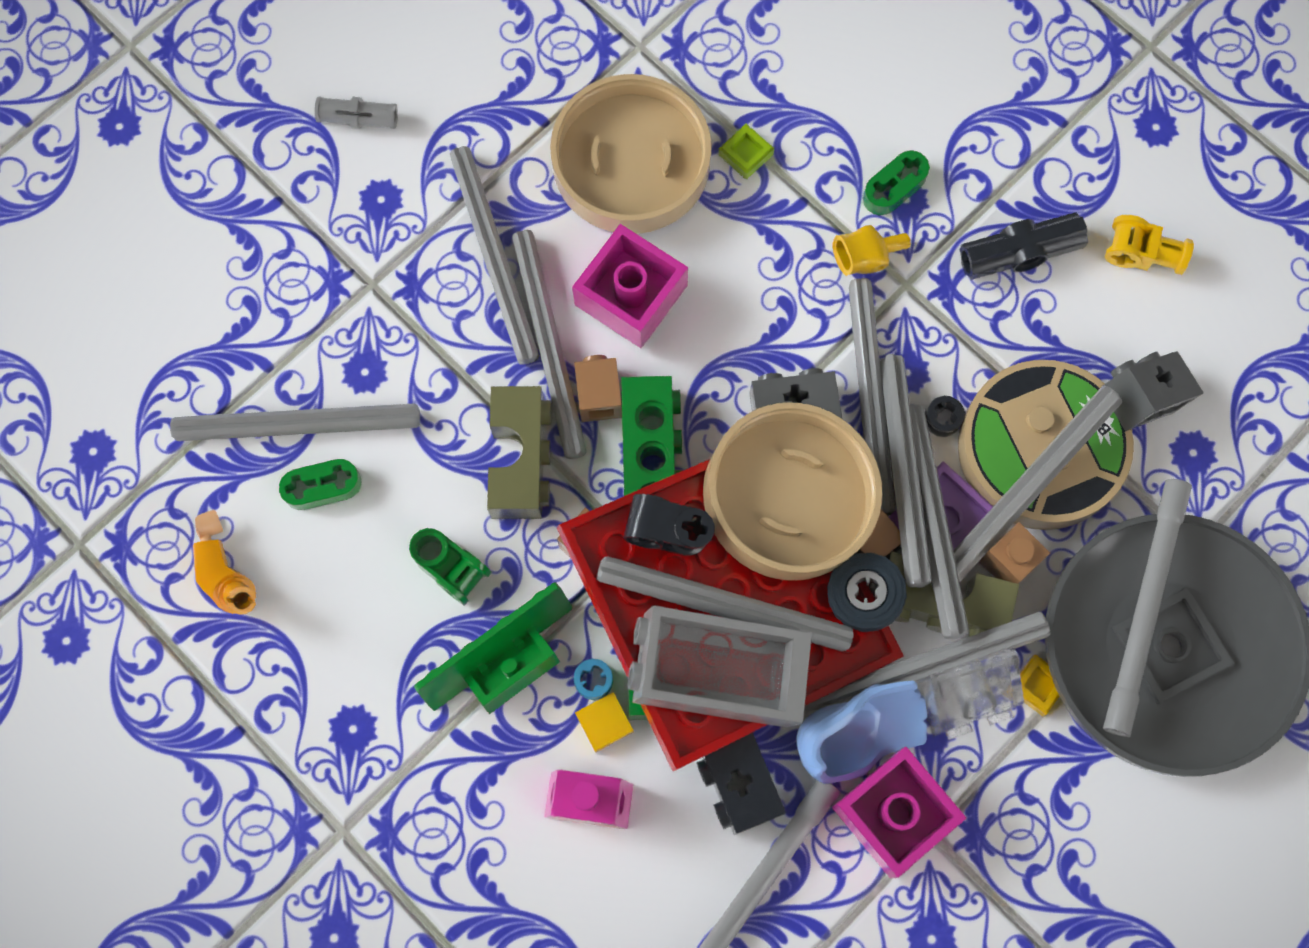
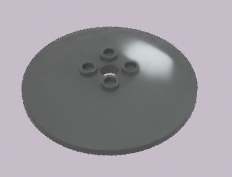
[1045,514,1309,777]

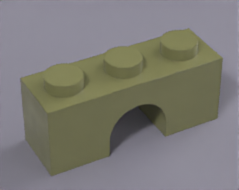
[487,386,552,519]
[887,551,1020,637]

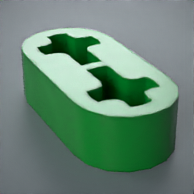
[862,150,930,216]
[279,459,362,510]

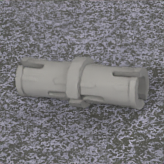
[314,96,398,129]

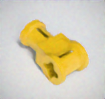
[1105,215,1194,275]

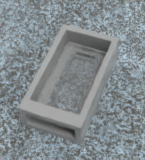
[628,606,812,728]

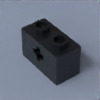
[696,732,786,836]

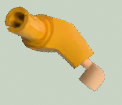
[193,510,256,615]

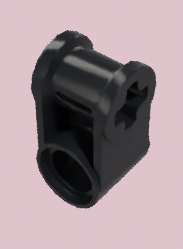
[624,494,715,556]

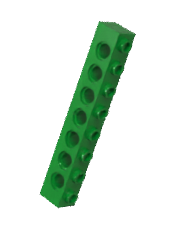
[621,376,683,720]

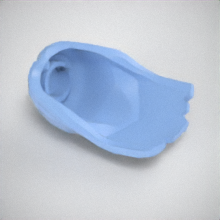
[796,680,927,784]

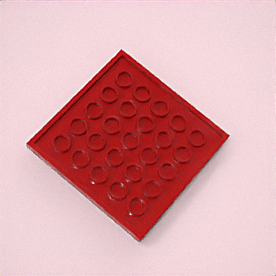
[557,459,904,772]

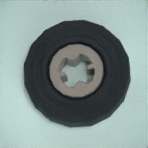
[827,552,907,632]

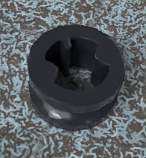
[925,396,965,437]

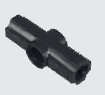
[959,212,1089,280]

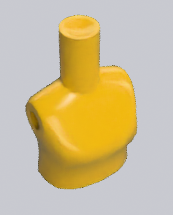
[832,225,911,276]

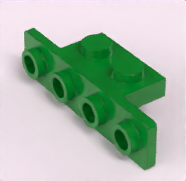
[414,582,573,715]

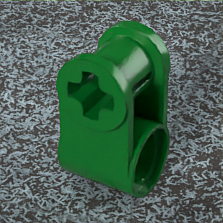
[409,528,492,606]

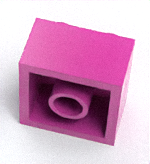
[572,224,688,349]
[831,746,967,878]

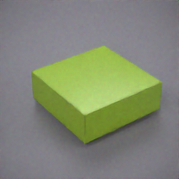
[718,123,775,180]

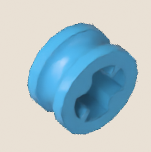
[574,659,613,700]

